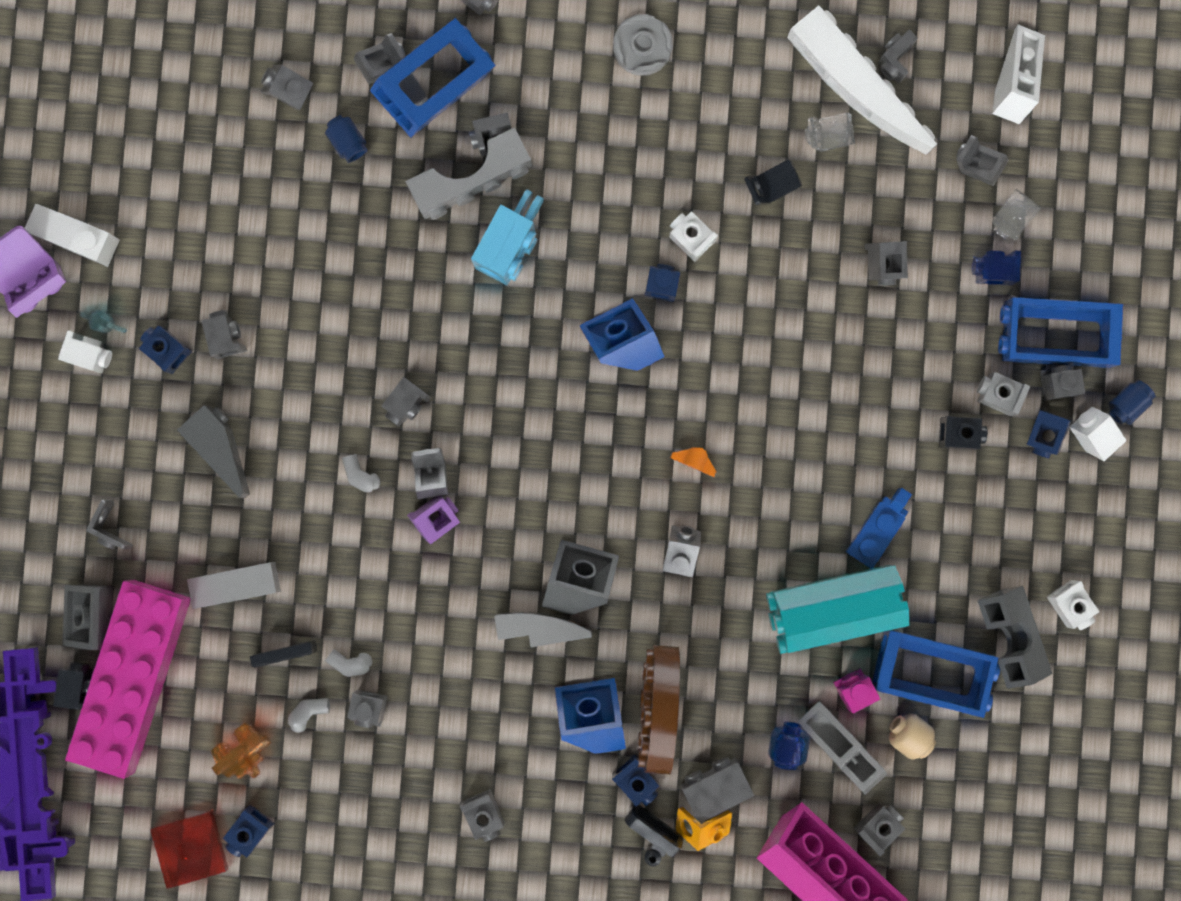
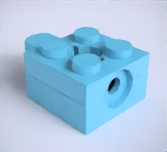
[471,190,544,286]

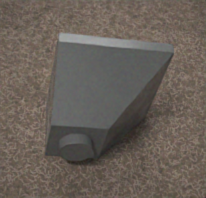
[542,540,619,615]

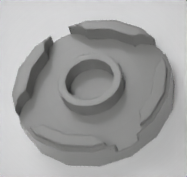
[613,14,673,76]

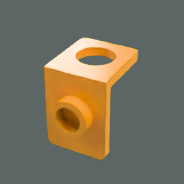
[675,807,732,851]

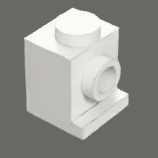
[669,211,718,262]
[58,331,112,373]
[1047,580,1099,630]

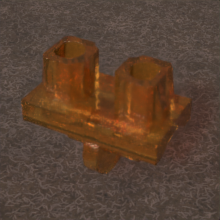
[211,723,272,779]

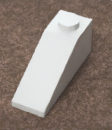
[992,25,1045,124]
[25,204,120,267]

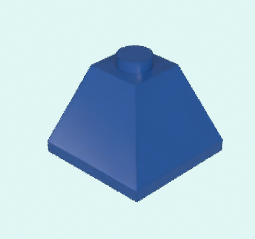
[579,298,665,371]
[555,678,626,754]

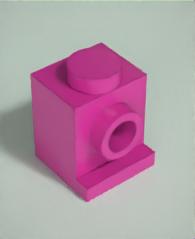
[833,668,881,714]

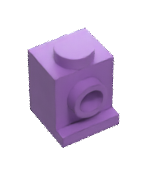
[407,496,460,544]

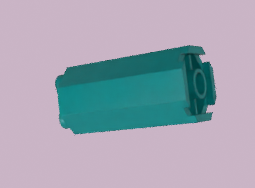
[766,565,909,654]

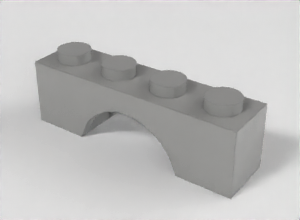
[405,127,532,220]

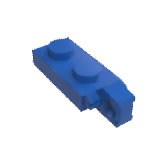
[845,488,912,569]

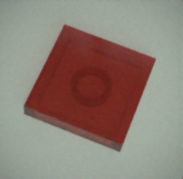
[150,810,229,889]

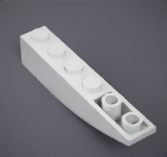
[787,5,937,155]

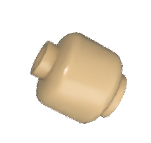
[889,713,936,760]

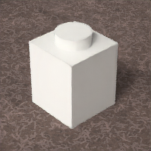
[1070,407,1126,461]

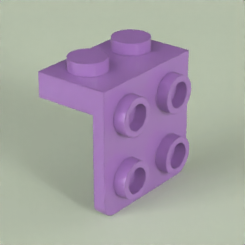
[0,226,66,318]

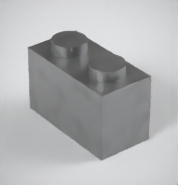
[681,757,754,823]

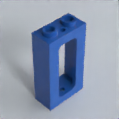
[370,18,496,138]
[998,297,1123,368]
[872,630,1000,718]

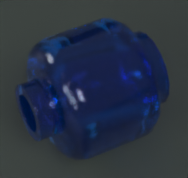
[768,721,811,770]

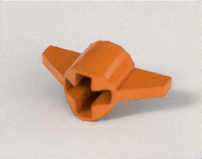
[670,447,716,477]

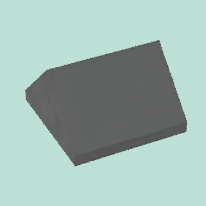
[62,585,113,650]

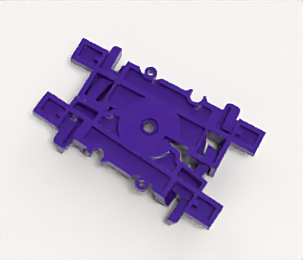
[0,647,75,901]

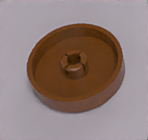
[638,645,680,775]

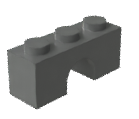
[977,586,1053,689]

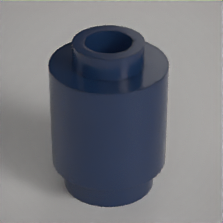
[325,115,368,163]
[1108,380,1156,425]

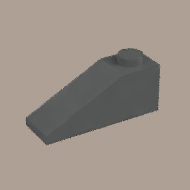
[177,405,250,498]

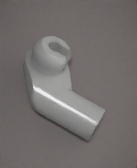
[342,454,381,492]
[325,649,373,677]
[288,698,330,733]

